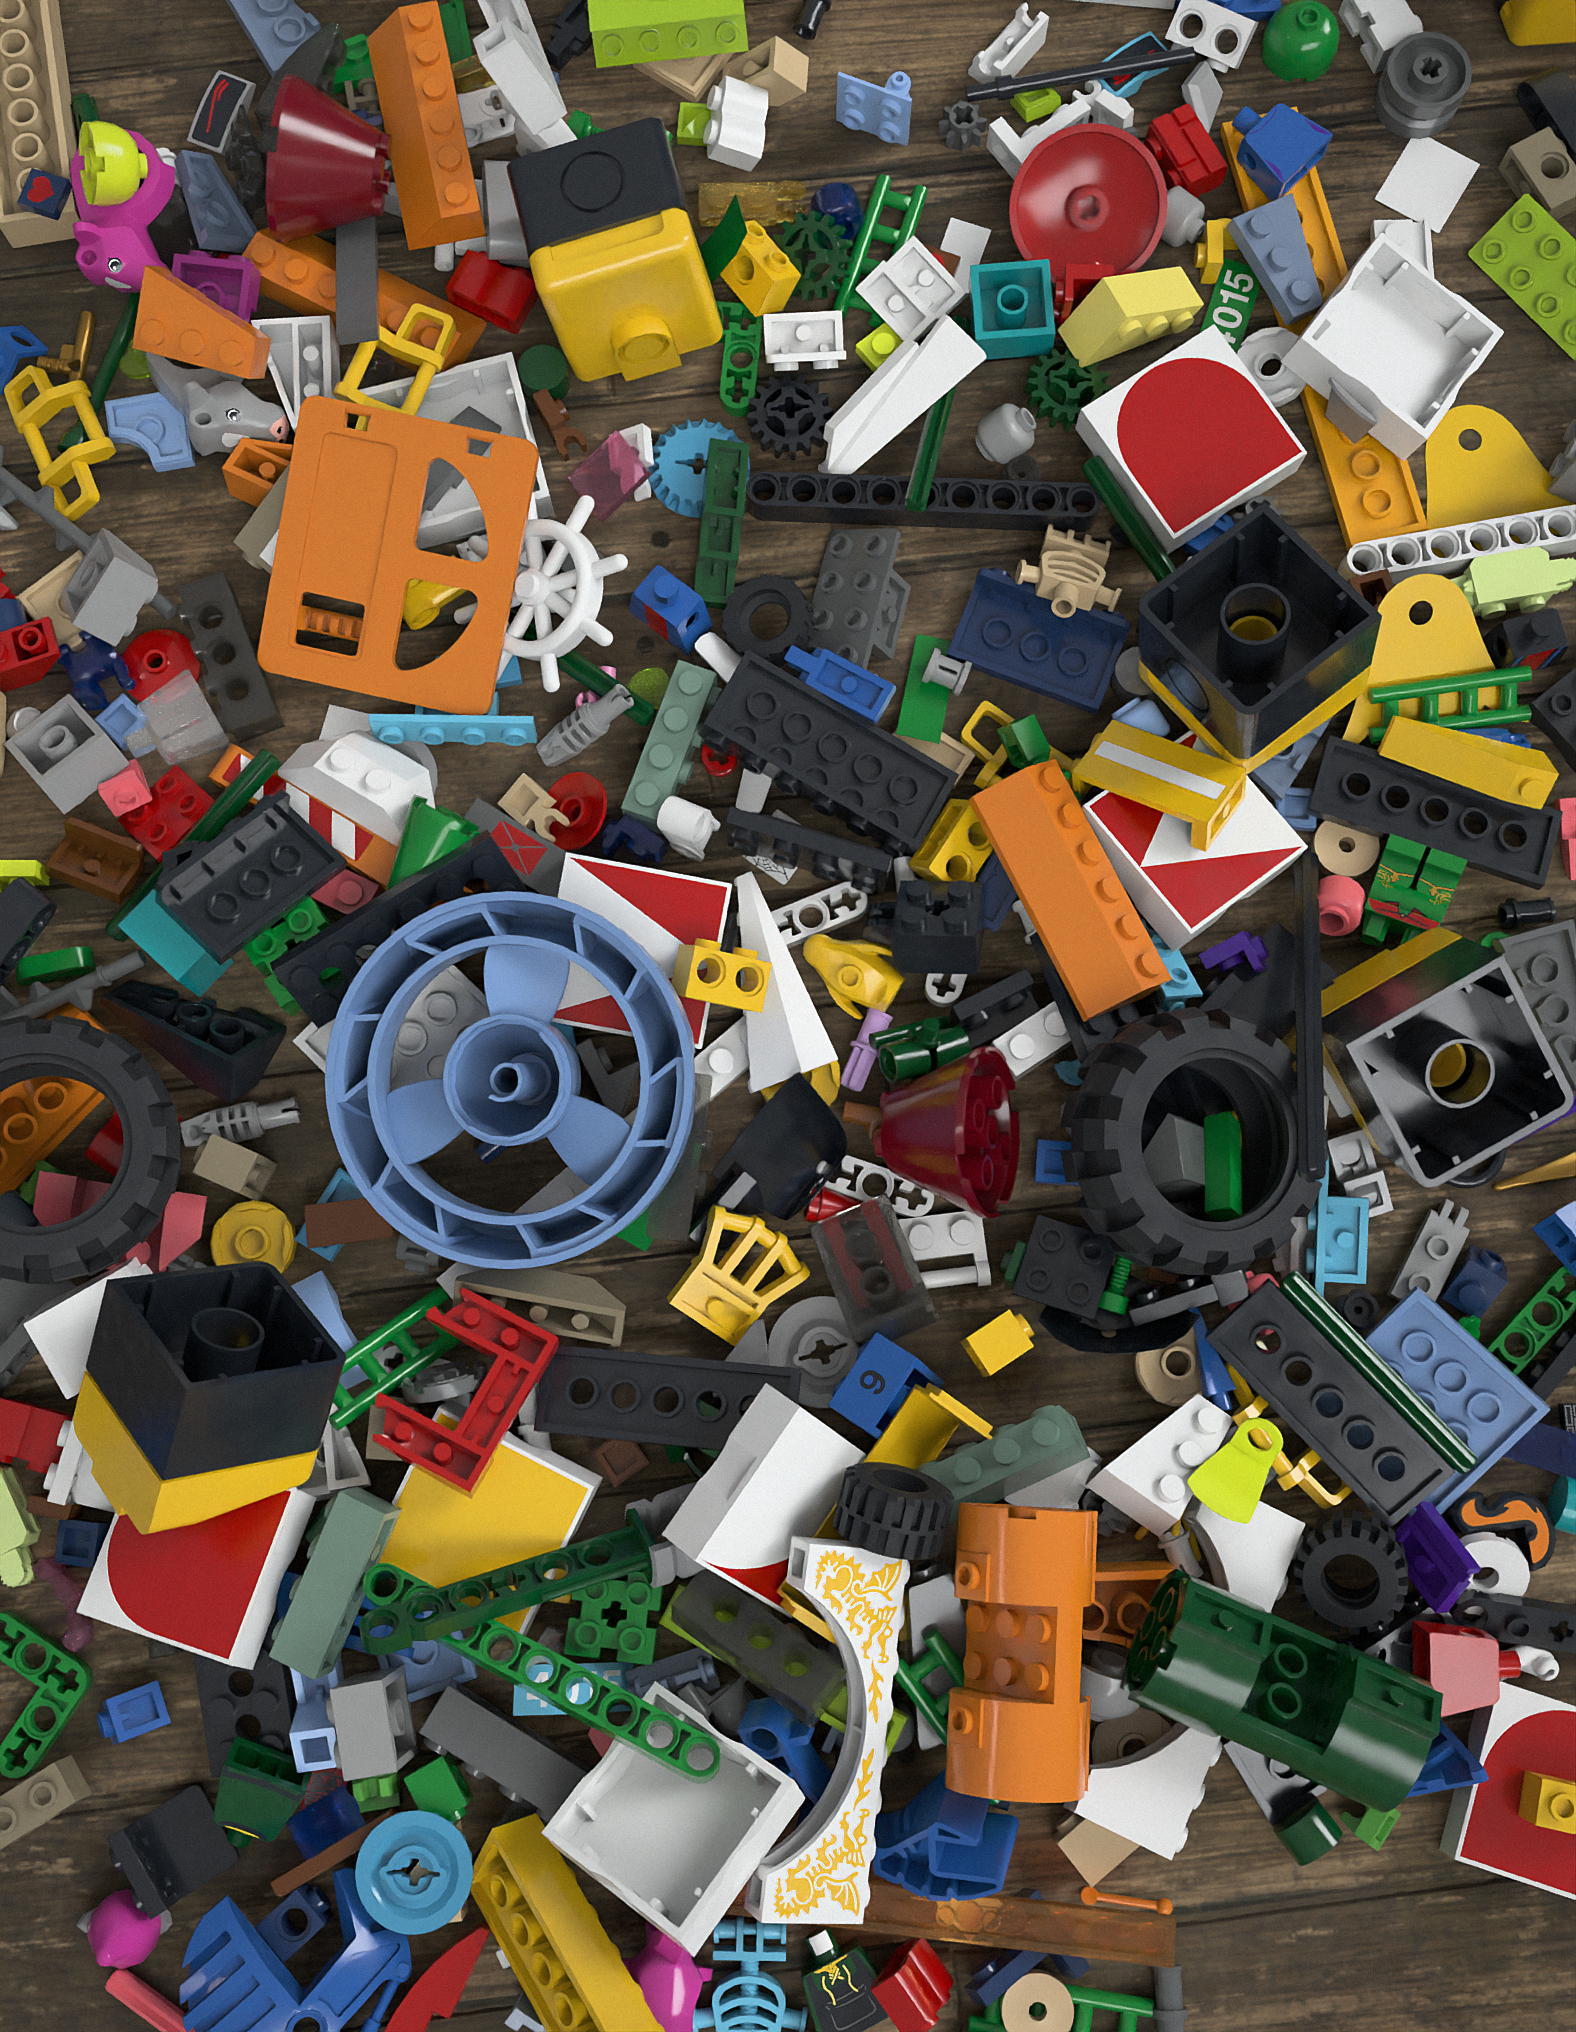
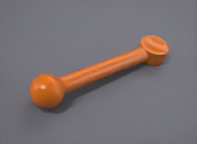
[1080,1885,1173,1916]

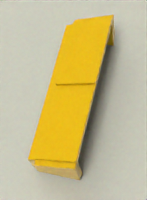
[776,1383,993,1646]

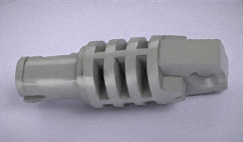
[536,684,634,767]
[180,1096,302,1148]

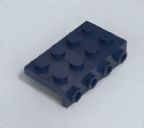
[946,568,1131,715]

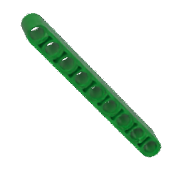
[363,1563,721,1784]

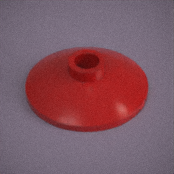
[120,629,201,707]
[547,772,607,852]

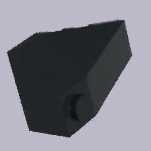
[101,979,287,1103]

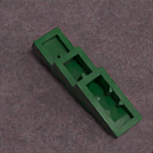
[693,438,749,610]

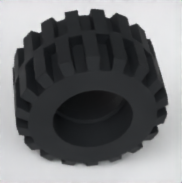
[833,1462,954,1560]
[1294,1511,1408,1635]

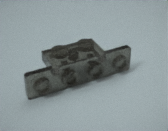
[645,1073,715,1243]

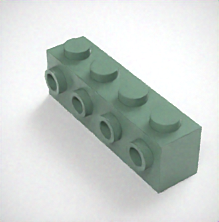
[621,660,722,834]
[916,1405,1091,1524]
[269,1487,402,1680]

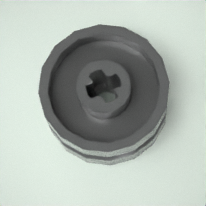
[1374,31,1472,139]

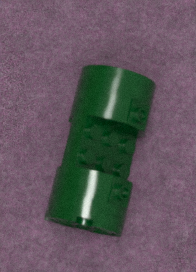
[1123,1569,1443,1813]

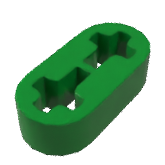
[15,946,96,986]

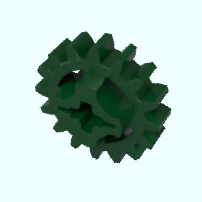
[773,211,854,301]
[1024,347,1112,432]

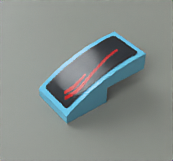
[1098,31,1169,99]

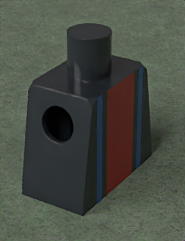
[1482,608,1569,671]

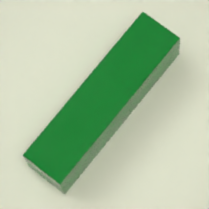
[1204,1111,1242,1222]

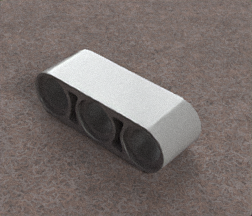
[482,160,528,261]

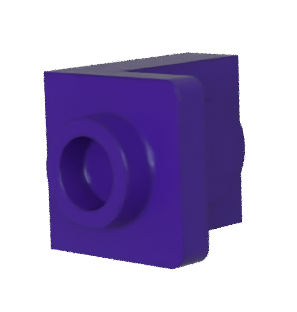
[1199,931,1270,973]

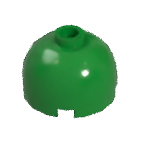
[1261,0,1340,82]

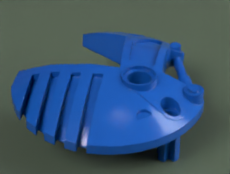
[179,1866,412,2032]

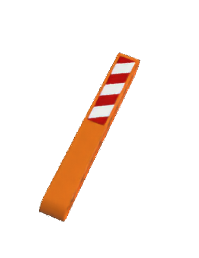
[208,744,487,952]

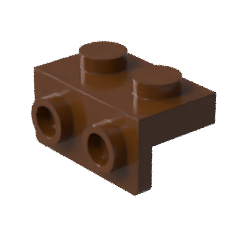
[44,816,145,905]

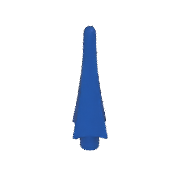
[1188,1306,1237,1412]

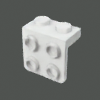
[763,311,846,371]
[43,1416,116,1513]

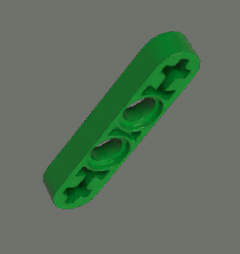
[1484,1266,1576,1376]

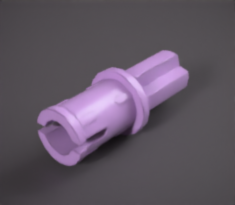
[840,1008,893,1091]

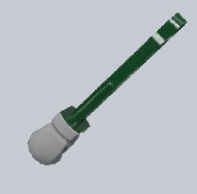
[359,1482,709,1656]

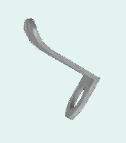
[1325,377,1379,444]

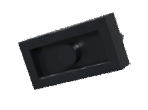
[681,1161,764,1251]

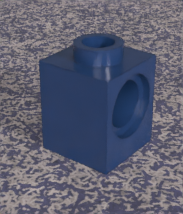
[255,1882,334,1963]

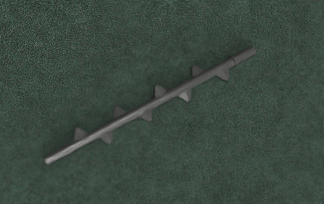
[0,444,178,620]
[0,950,147,1021]

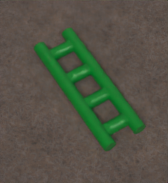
[832,174,928,329]
[1368,665,1532,744]
[328,1286,461,1431]
[894,1629,1001,1805]
[967,1983,1154,2032]

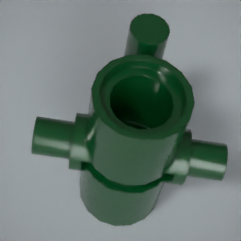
[869,1015,971,1083]

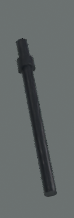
[965,46,1195,103]

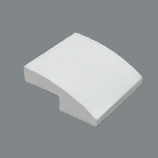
[855,235,968,342]

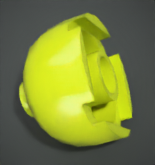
[79,121,148,207]

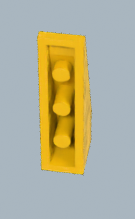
[1377,715,1559,810]

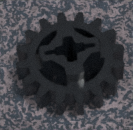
[747,373,833,460]

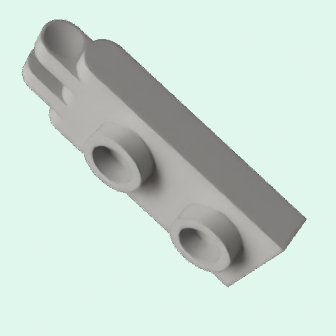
[1387,1198,1470,1302]

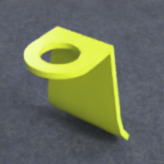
[1187,1417,1283,1524]

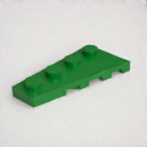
[317,0,476,95]

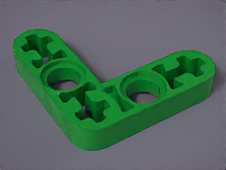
[716,301,763,417]
[0,1611,93,1778]

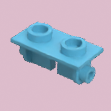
[1149,934,1203,1011]

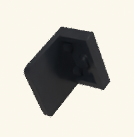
[107,1784,240,1920]

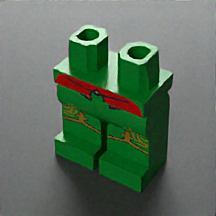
[1360,833,1468,947]

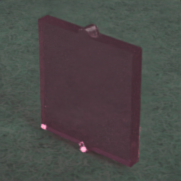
[568,430,652,523]

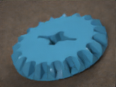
[648,418,750,518]
[355,1809,474,1935]

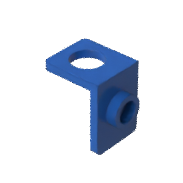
[0,325,48,395]

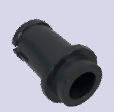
[793,0,832,40]
[1497,897,1556,930]

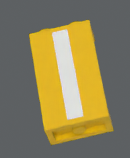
[1069,720,1247,852]

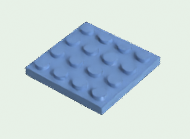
[1316,1285,1550,1515]

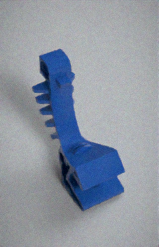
[737,1697,1020,1902]

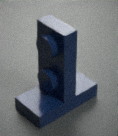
[964,1888,1091,2007]

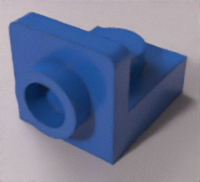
[96,1680,171,1745]

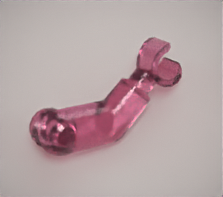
[31,1556,95,1652]

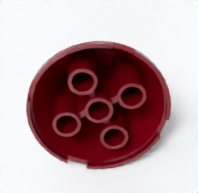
[266,73,392,243]
[874,1046,1020,1218]

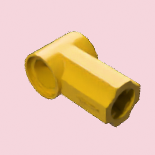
[402,555,468,630]

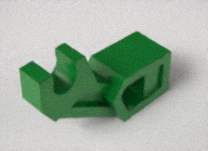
[997,714,1082,800]

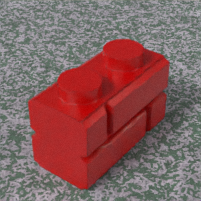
[1144,103,1228,198]

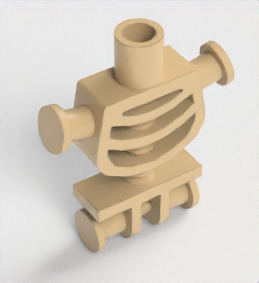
[1015,524,1122,618]

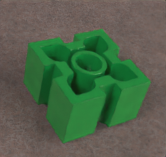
[243,896,341,1017]
[564,1561,665,1666]

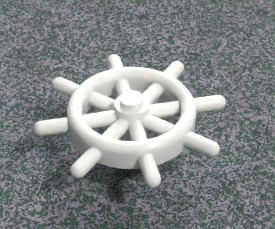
[454,492,628,692]

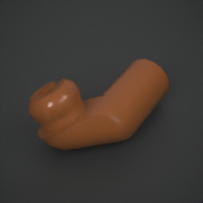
[842,1101,882,1146]

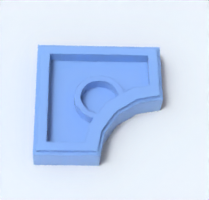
[104,392,196,472]

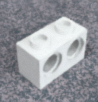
[1165,0,1258,73]

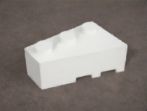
[250,315,340,433]
[1086,1394,1233,1537]

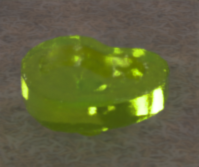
[119,339,151,379]
[629,667,670,708]

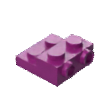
[172,251,261,323]

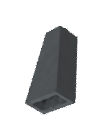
[904,1560,967,1751]

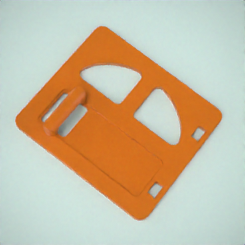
[257,395,539,716]

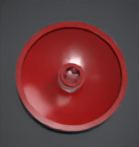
[1009,123,1168,284]

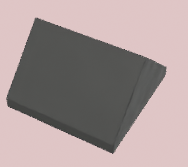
[1143,1113,1205,1201]

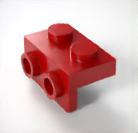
[1053,261,1114,338]

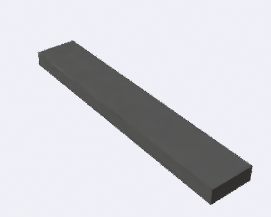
[336,216,380,345]

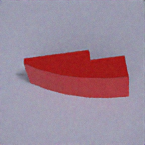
[384,1919,491,2032]

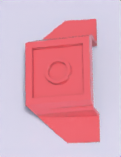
[33,1171,207,1274]

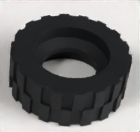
[722,574,816,668]

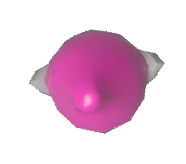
[76,1889,173,1969]

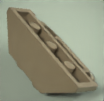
[452,1267,626,1350]

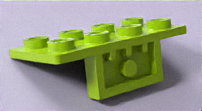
[1468,194,1576,361]

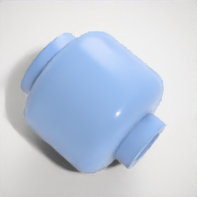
[1111,697,1170,738]

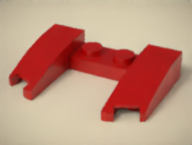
[372,1287,559,1499]

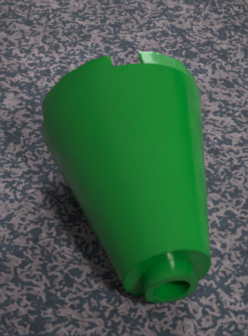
[385,794,483,892]

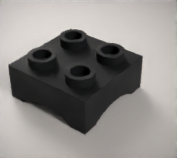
[1529,667,1576,773]

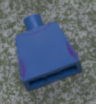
[1232,104,1333,202]

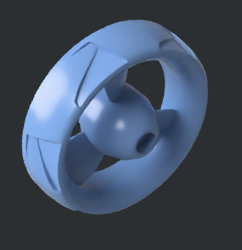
[325,891,695,1269]

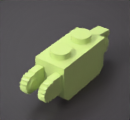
[1450,546,1576,620]
[0,1464,41,1587]

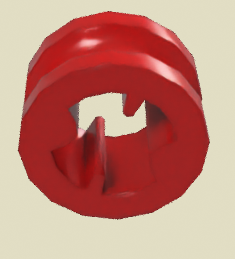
[701,744,738,778]

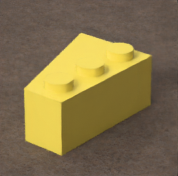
[1058,266,1204,368]

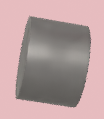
[1111,647,1157,704]

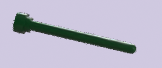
[57,292,140,454]

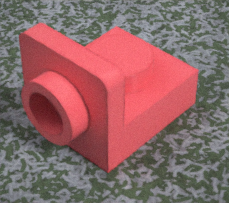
[97,758,153,817]

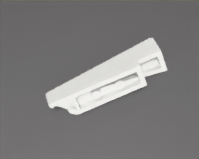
[818,314,986,474]

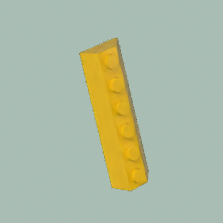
[470,1813,666,2032]

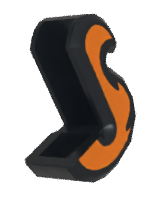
[1443,1490,1556,1572]

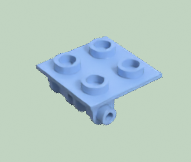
[836,71,912,146]

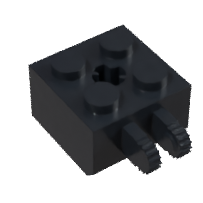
[862,880,985,975]

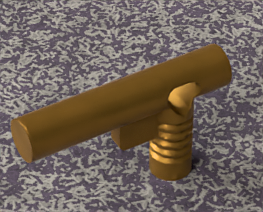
[37,311,96,383]

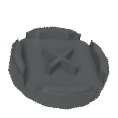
[401,1360,488,1403]

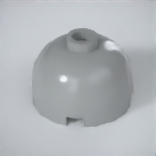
[1080,1638,1140,1722]

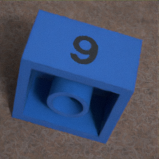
[828,1332,944,1441]

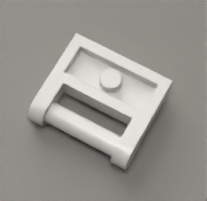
[897,1211,991,1296]

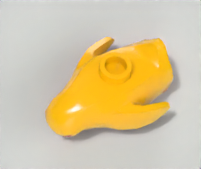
[803,933,906,1020]

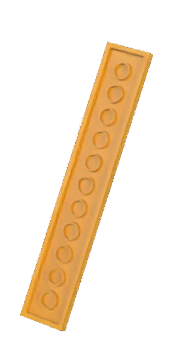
[1220,107,1428,551]

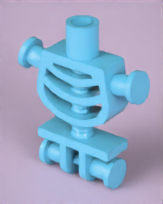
[692,1914,808,2032]

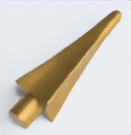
[1493,1150,1576,1192]

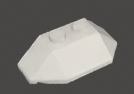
[278,729,435,847]

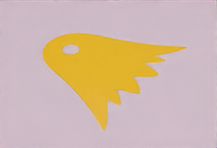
[1425,405,1574,558]
[1342,573,1529,745]

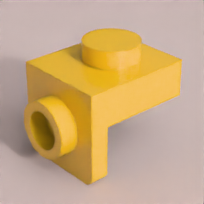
[1194,218,1239,284]

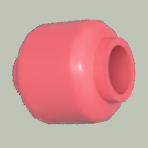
[1317,875,1366,936]

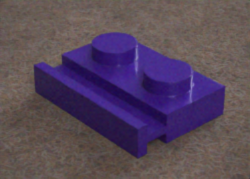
[1395,1502,1481,1613]

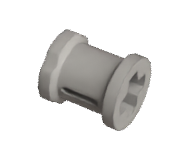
[921,648,972,697]

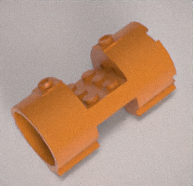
[945,1503,1098,1803]

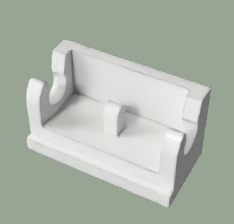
[968,3,1049,84]

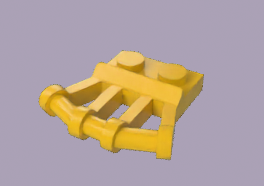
[667,1205,810,1347]

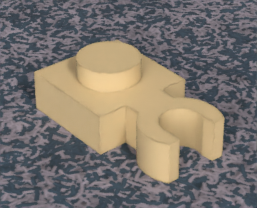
[497,773,570,843]

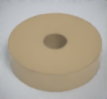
[1311,820,1380,879]
[1000,1969,1074,2032]

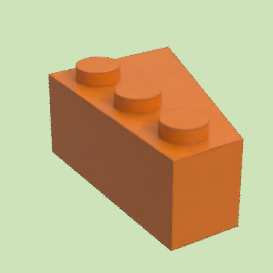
[132,265,271,379]
[222,438,293,507]

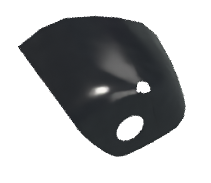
[712,1072,848,1221]
[1039,1265,1201,1354]

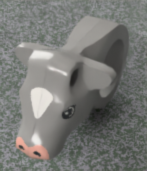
[146,352,289,456]

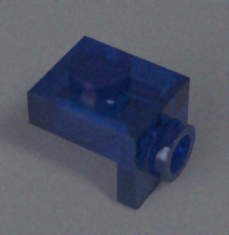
[286,1785,366,1860]

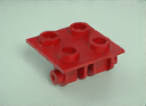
[117,764,215,863]

